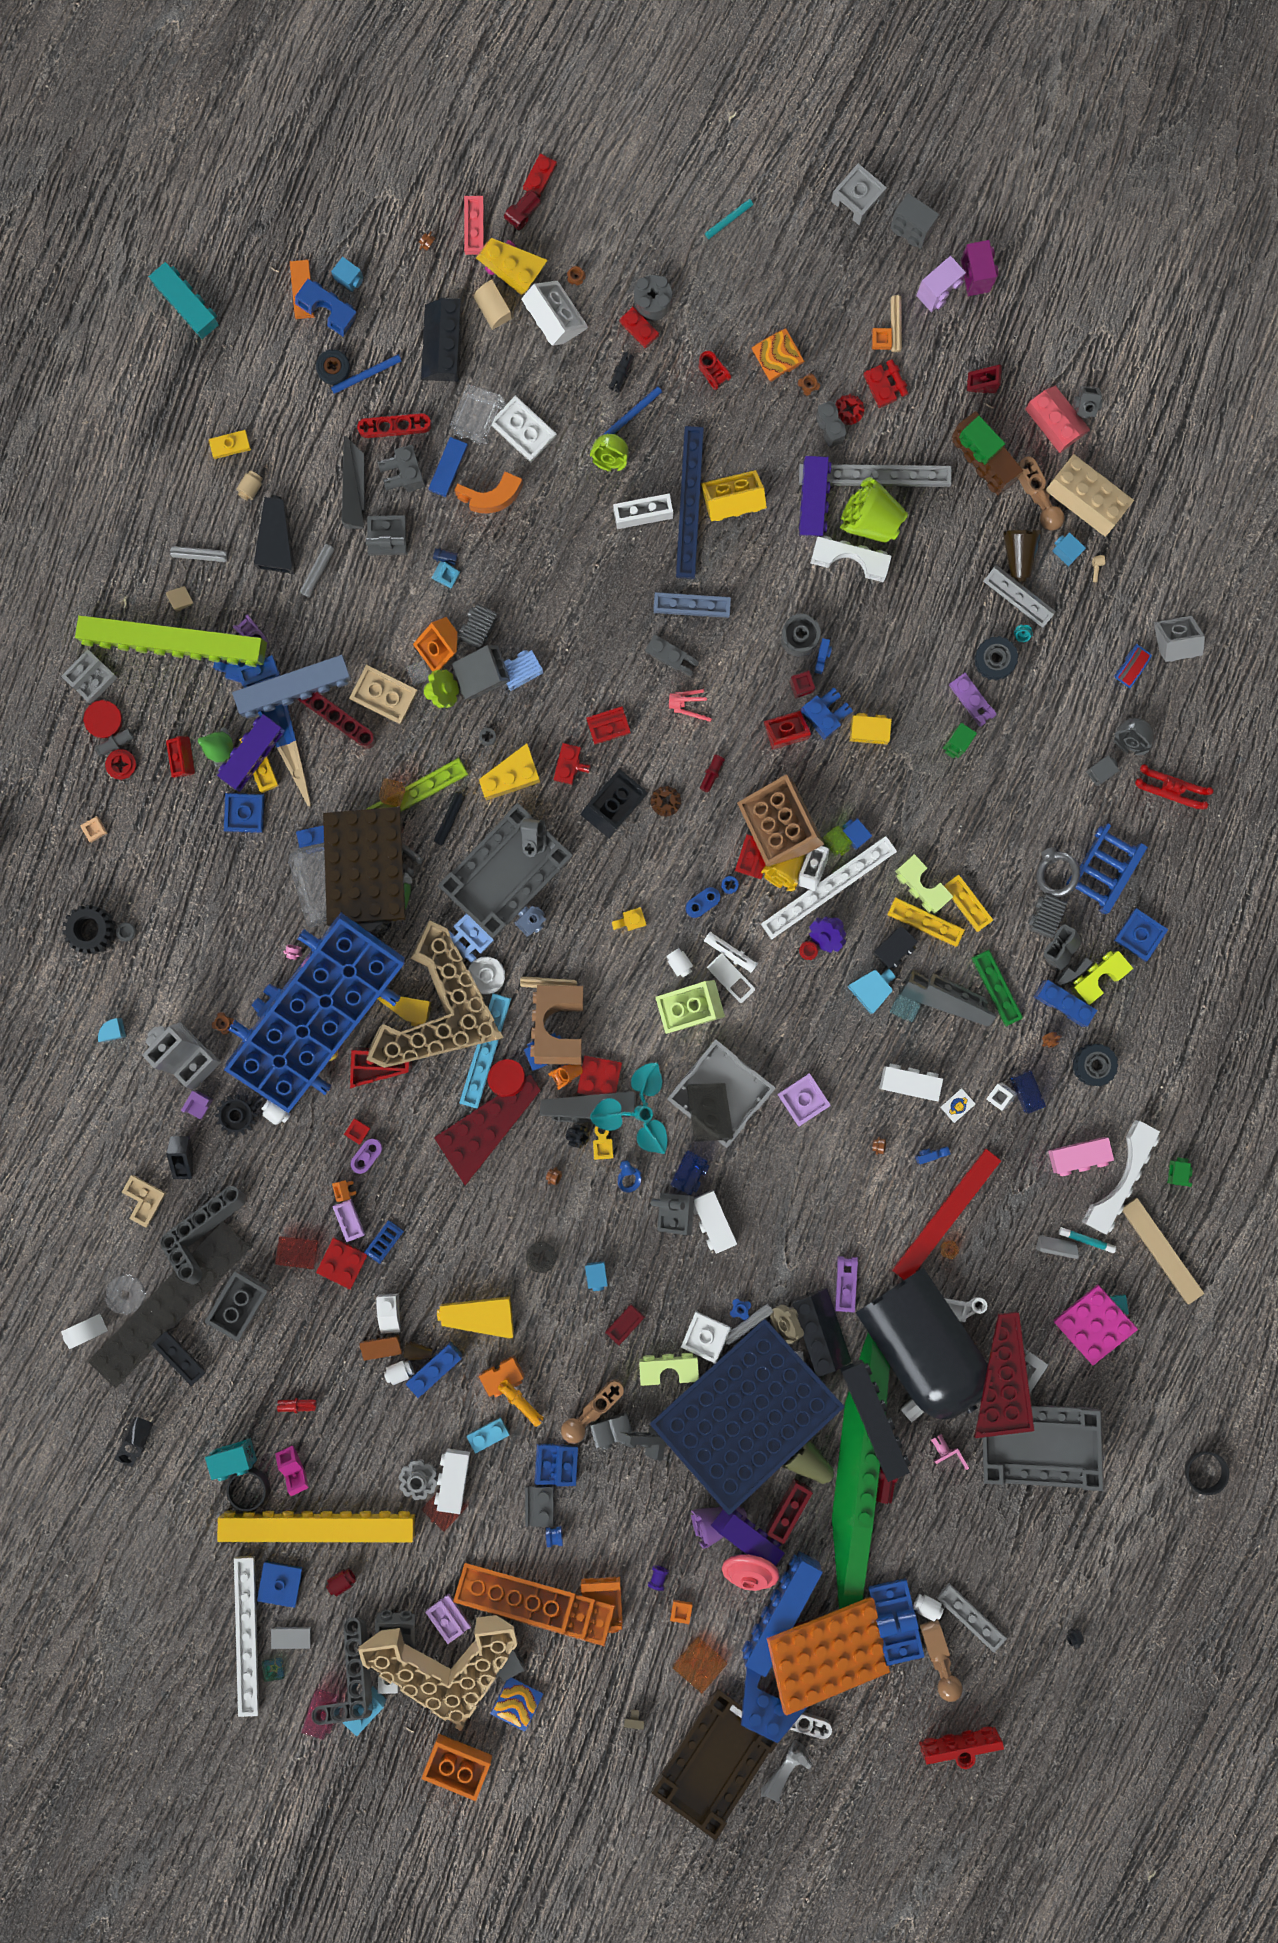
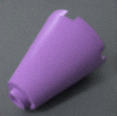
[691,1506,747,1549]

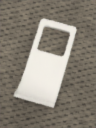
[707,953,755,1003]

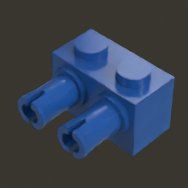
[801,688,853,740]

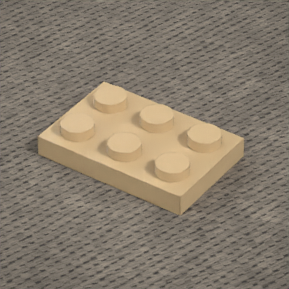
[349,665,418,725]

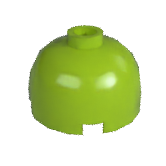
[590,434,629,471]

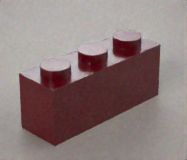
[766,1478,813,1544]

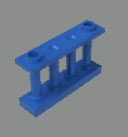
[1066,824,1148,914]

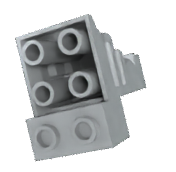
[142,1022,221,1090]

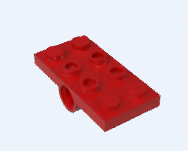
[919,1726,1004,1769]

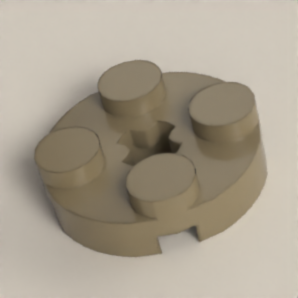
[770,1305,804,1344]

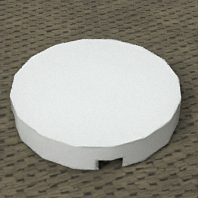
[468,957,505,994]

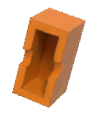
[478,1355,525,1397]

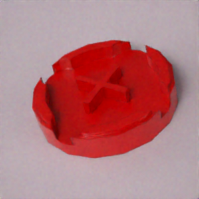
[83,700,123,738]
[487,1059,526,1097]

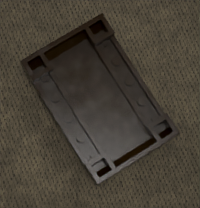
[651,1689,778,1841]

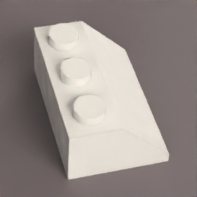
[522,281,588,346]

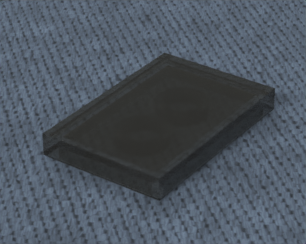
[687,1083,733,1142]

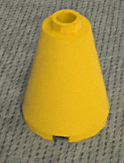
[761,854,806,891]

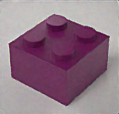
[960,240,998,296]

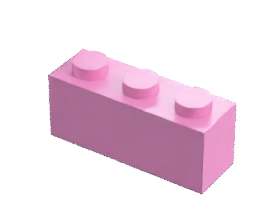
[1048,1137,1114,1176]

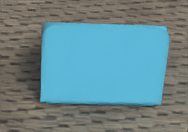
[432,562,460,588]

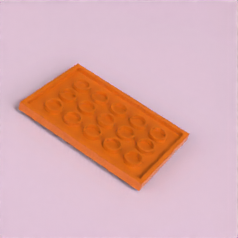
[767,1597,890,1715]

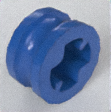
[721,876,739,894]

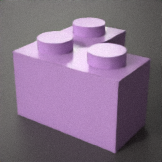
[916,256,966,312]

